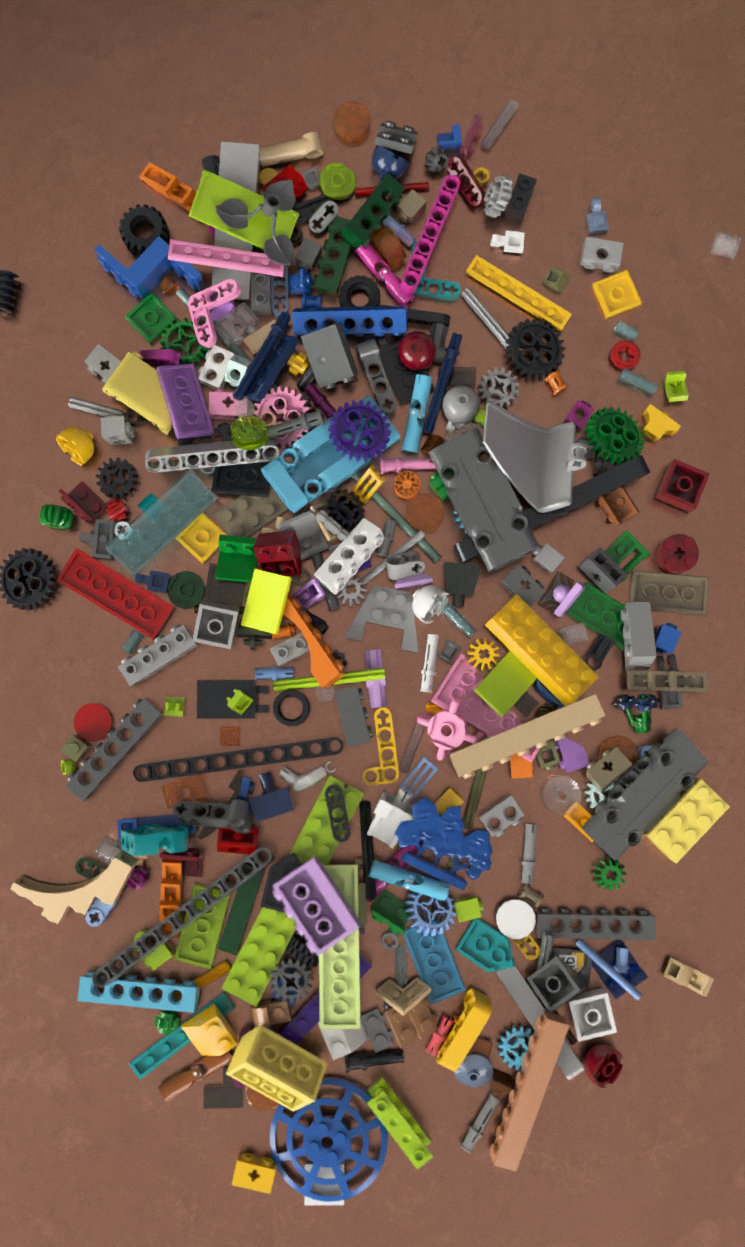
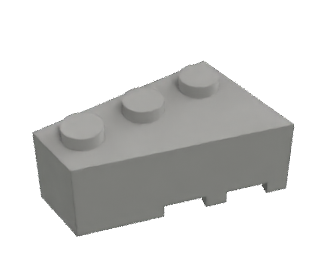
[621,602,656,670]

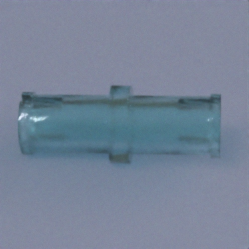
[619,368,658,396]
[441,603,477,638]

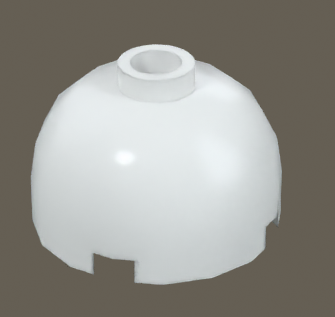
[412,585,449,624]

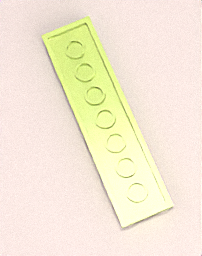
[319,864,360,1029]

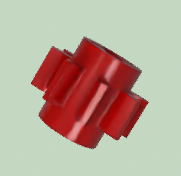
[105,498,129,522]

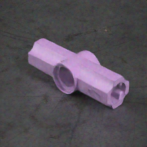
[364,649,387,708]

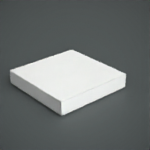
[304,1162,344,1205]

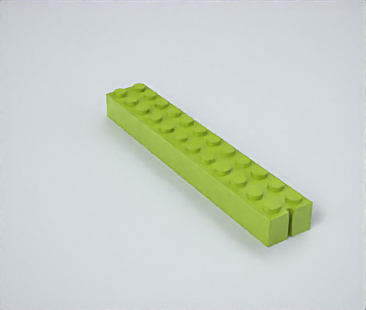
[221,774,365,1007]

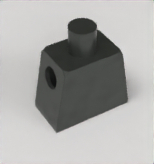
[443,562,481,607]

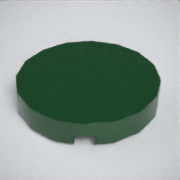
[167,571,206,609]

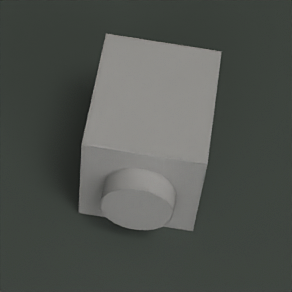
[533,543,565,574]

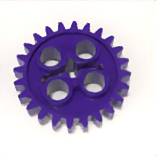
[328,400,391,462]

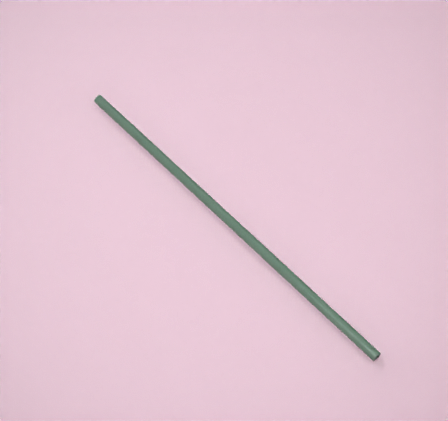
[176,287,442,563]

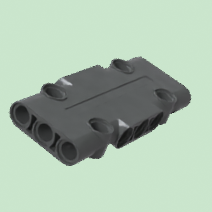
[429,428,540,572]
[581,728,708,862]

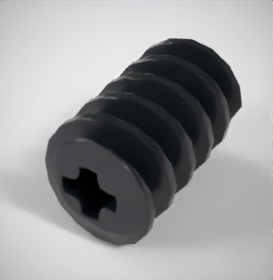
[0,270,20,314]

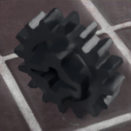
[96,457,138,500]
[326,489,365,530]

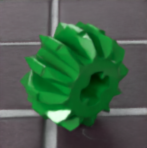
[39,504,73,529]
[593,857,627,891]

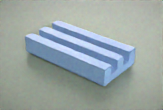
[400,757,439,799]

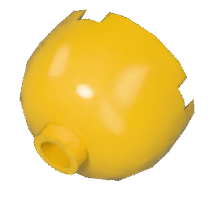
[56,427,94,466]

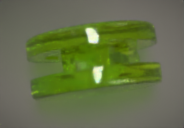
[231,416,267,450]

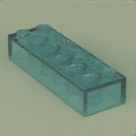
[105,469,218,577]

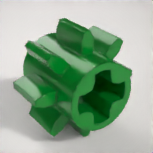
[154,1010,180,1034]

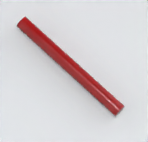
[355,182,429,196]

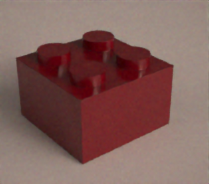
[655,459,710,512]

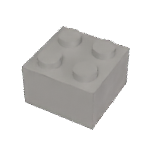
[192,600,240,649]

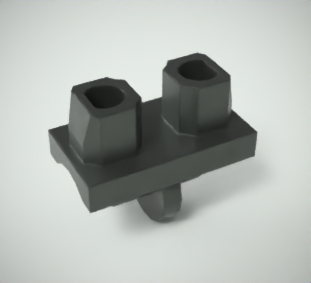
[235,619,272,650]

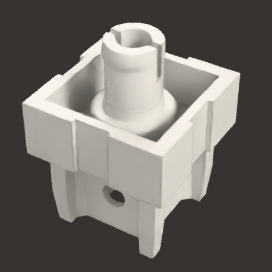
[367,788,414,849]

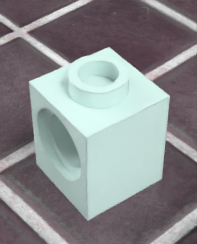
[224,354,252,387]

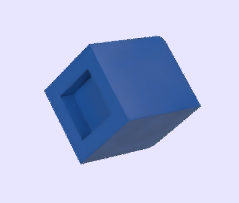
[437,124,462,153]

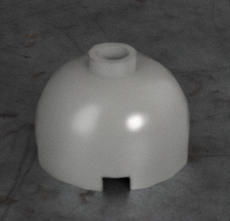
[442,385,480,424]

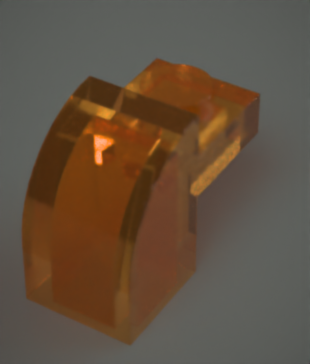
[369,226,407,268]

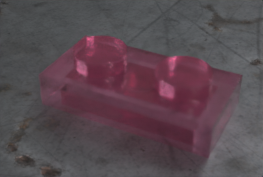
[459,114,484,159]

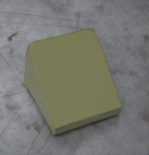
[542,267,570,294]

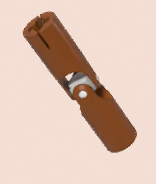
[159,1049,234,1102]

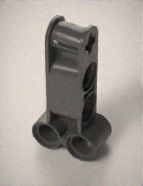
[355,338,397,415]
[173,800,253,834]

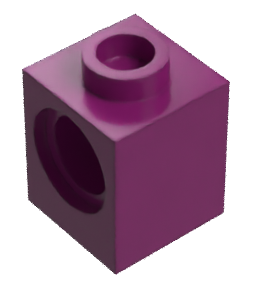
[563,400,594,433]

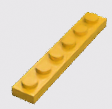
[466,255,572,332]

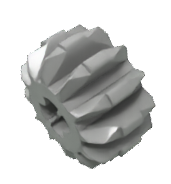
[336,575,367,606]

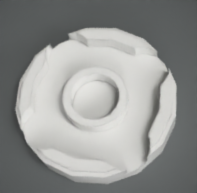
[496,899,535,939]

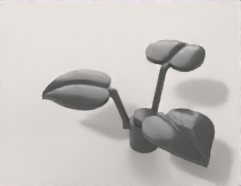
[215,180,295,265]

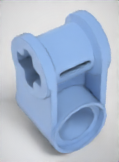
[86,897,120,927]

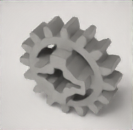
[484,174,513,218]
[478,367,519,408]

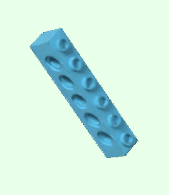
[77,972,201,1013]

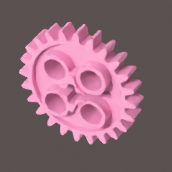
[252,386,312,449]

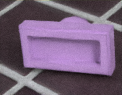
[553,582,585,617]

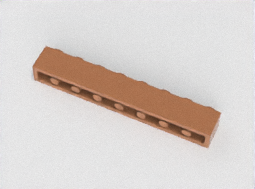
[489,1010,570,1171]

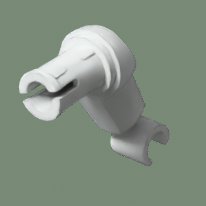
[278,761,336,791]

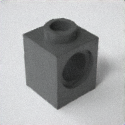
[295,238,322,272]

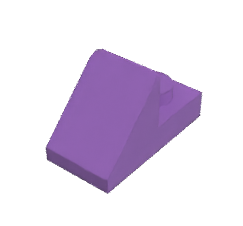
[292,578,325,612]

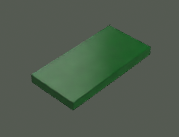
[565,581,625,651]

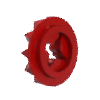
[610,340,641,370]

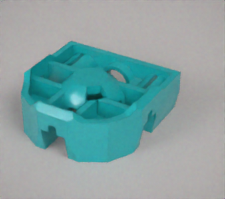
[121,824,188,856]

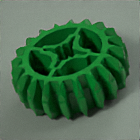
[159,317,210,365]

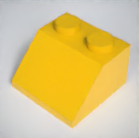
[181,1004,238,1056]

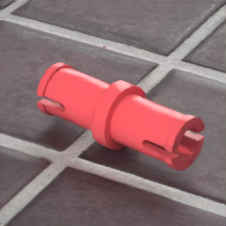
[425,1015,454,1056]

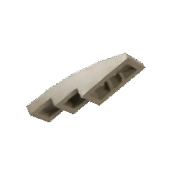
[627,670,708,692]

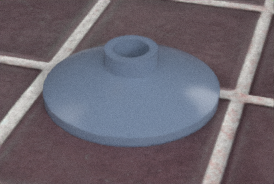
[454,1053,493,1087]

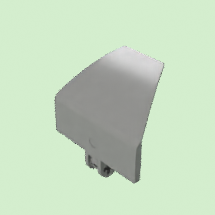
[483,402,587,513]

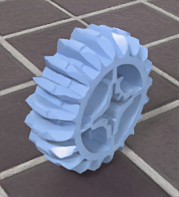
[404,891,457,937]

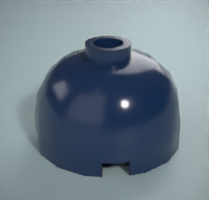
[371,145,409,179]

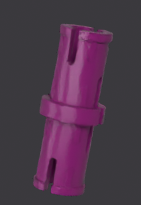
[304,383,337,419]

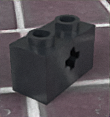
[505,173,537,223]

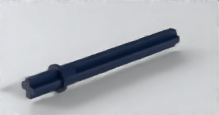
[233,312,291,402]
[423,333,463,433]

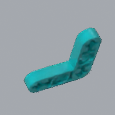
[407,241,461,301]

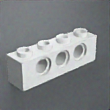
[314,518,385,595]

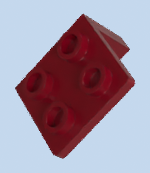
[58,481,108,524]
[159,848,204,877]

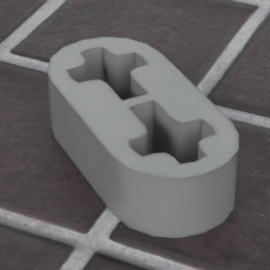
[308,200,338,233]

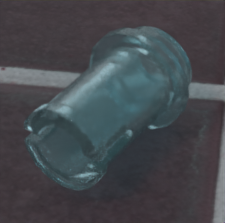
[614,320,639,341]
[121,630,143,655]

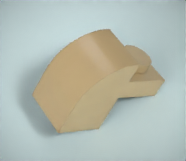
[663,958,714,997]

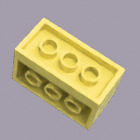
[226,1025,328,1111]

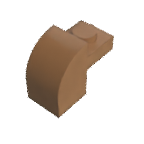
[250,999,292,1028]

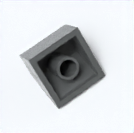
[527,956,587,1013]

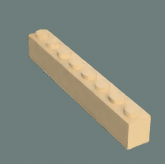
[450,694,606,779]

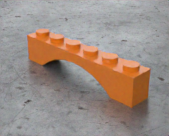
[283,588,346,688]

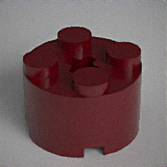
[655,534,699,574]

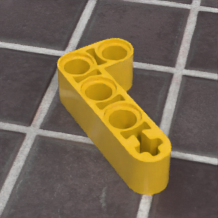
[362,707,399,785]
[436,988,492,1072]

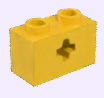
[231,1153,277,1194]

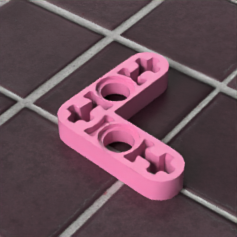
[188,279,241,348]

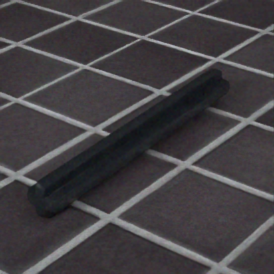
[359,801,376,899]

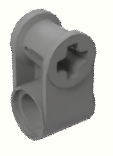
[387,550,425,580]

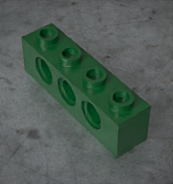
[340,173,405,249]
[312,216,353,299]

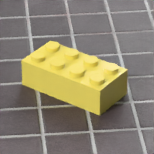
[643,778,730,863]

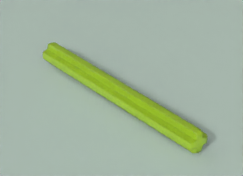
[272,668,386,691]

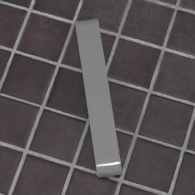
[145,437,279,473]
[495,966,584,1081]

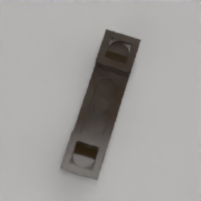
[197,769,244,840]

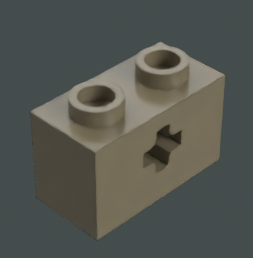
[586,747,632,793]

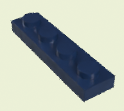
[245,335,299,402]

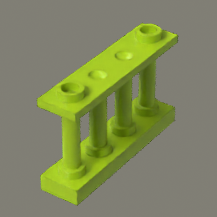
[367,1076,433,1170]

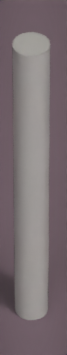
[362,530,426,584]

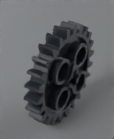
[504,318,566,380]
[0,548,58,610]

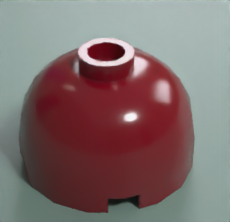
[398,331,436,370]
[584,1045,623,1088]

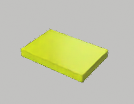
[241,569,292,635]

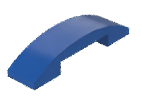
[117,814,197,840]

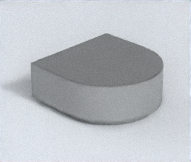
[302,167,320,190]

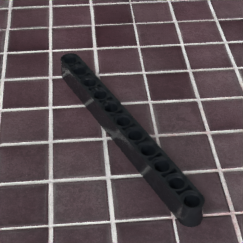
[453,455,650,563]
[133,737,344,782]

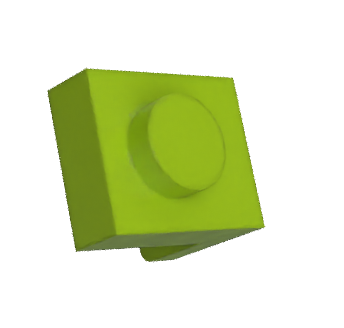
[664,371,689,402]

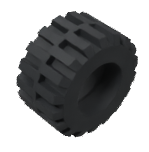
[119,204,170,257]

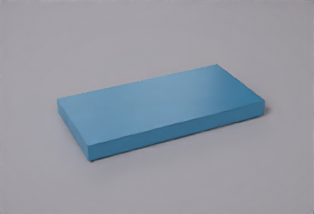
[403,916,466,1005]

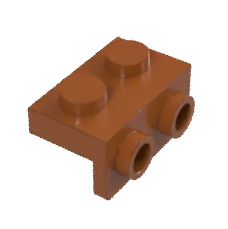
[597,487,640,525]

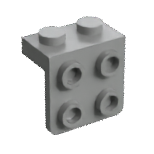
[277,511,329,560]

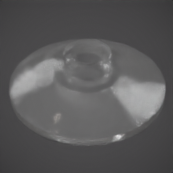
[542,776,582,815]

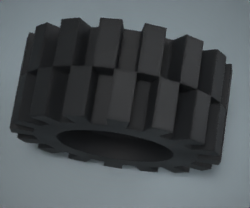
[285,935,319,967]

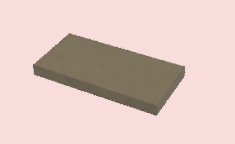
[629,570,709,615]

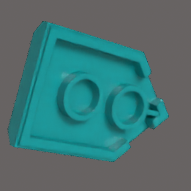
[456,918,515,972]

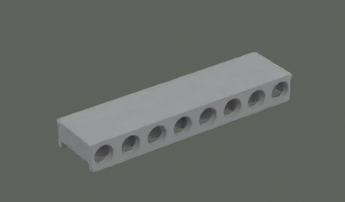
[211,142,261,302]

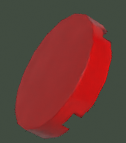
[73,703,113,742]

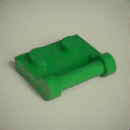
[605,530,650,582]

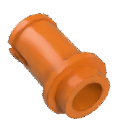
[271,623,296,640]

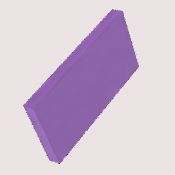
[156,364,215,439]

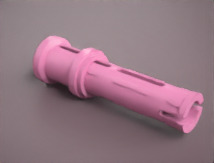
[379,457,437,474]

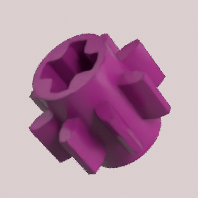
[126,866,149,890]

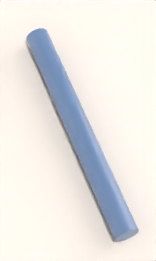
[575,939,642,1000]

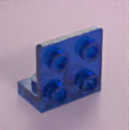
[592,940,648,999]

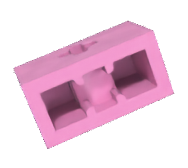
[209,389,249,420]

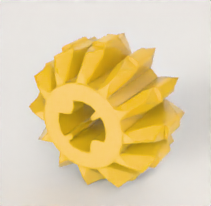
[467,638,500,671]

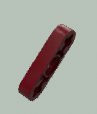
[448,157,486,206]

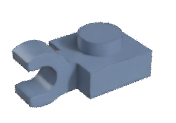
[587,197,609,234]

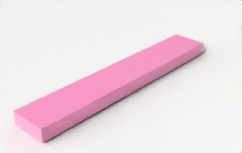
[168,239,284,277]

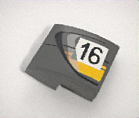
[551,948,592,989]

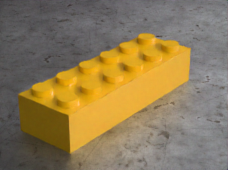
[485,594,599,706]

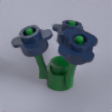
[613,694,660,734]

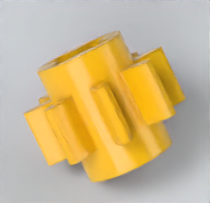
[287,352,310,376]

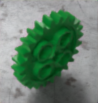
[585,406,646,465]

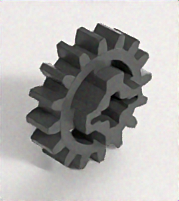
[269,957,313,1003]

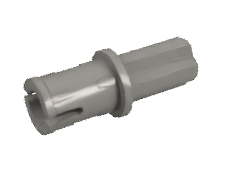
[376,519,396,558]

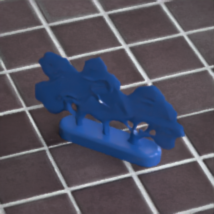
[394,798,493,891]

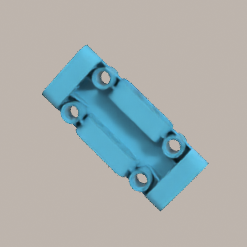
[261,396,401,513]

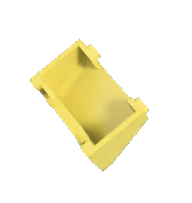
[102,351,173,435]

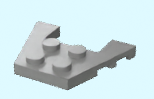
[345,585,418,653]

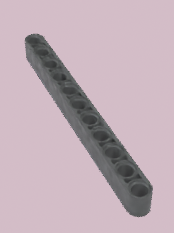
[92,847,275,987]

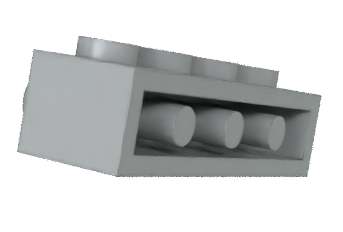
[118,624,198,687]

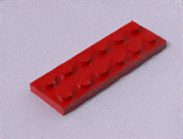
[56,548,175,640]

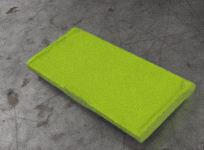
[188,169,299,250]

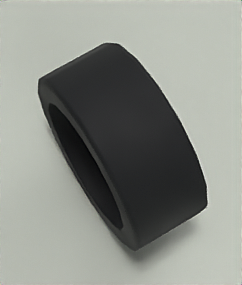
[273,690,310,726]

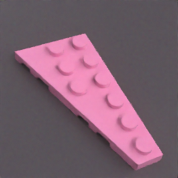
[431,653,540,762]

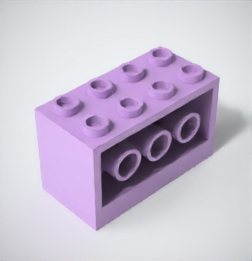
[273,855,360,956]

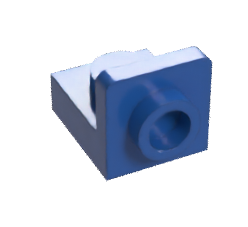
[288,268,313,296]

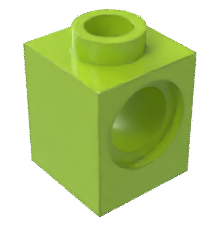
[453,895,484,922]

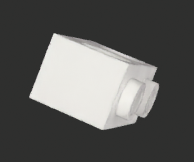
[197,345,235,390]

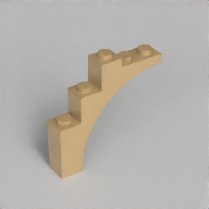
[10,850,138,924]

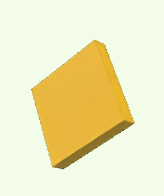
[592,270,642,319]
[175,511,227,565]

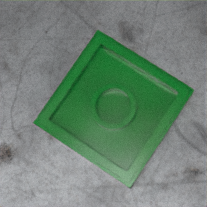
[125,292,177,345]

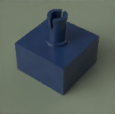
[249,772,296,822]

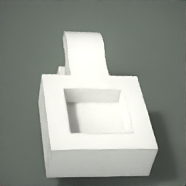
[490,231,525,253]

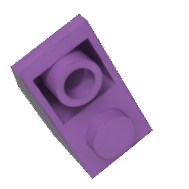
[553,737,590,772]

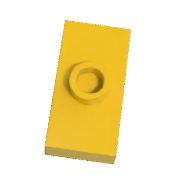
[641,404,681,443]

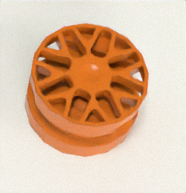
[394,471,421,500]

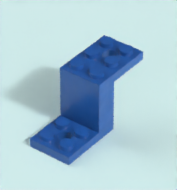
[94,236,206,300]

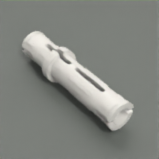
[420,634,440,693]

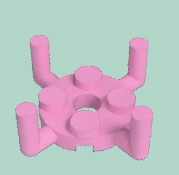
[417,695,484,760]

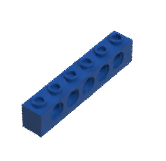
[292,305,408,337]

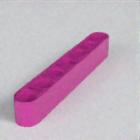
[400,175,460,295]

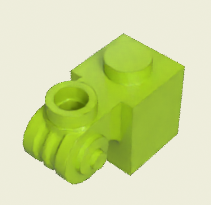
[131,929,175,971]

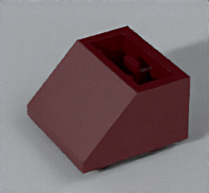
[253,530,301,576]

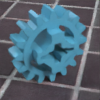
[497,1025,534,1071]

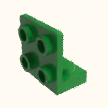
[215,534,257,583]
[370,889,410,935]

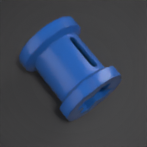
[301,293,322,308]

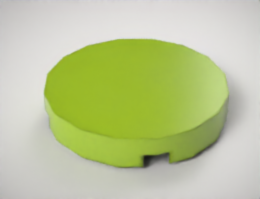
[319,163,356,200]

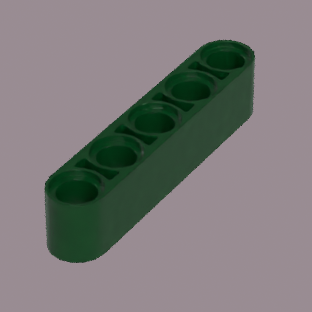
[218,862,266,955]

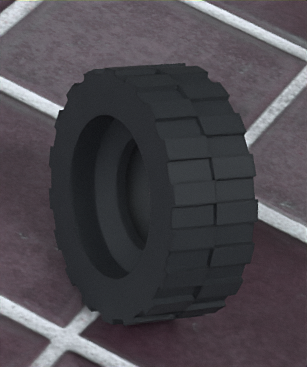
[339,275,380,320]

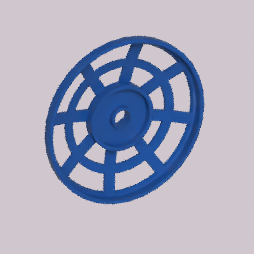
[270,1077,388,1202]

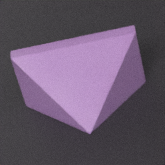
[394,567,433,590]

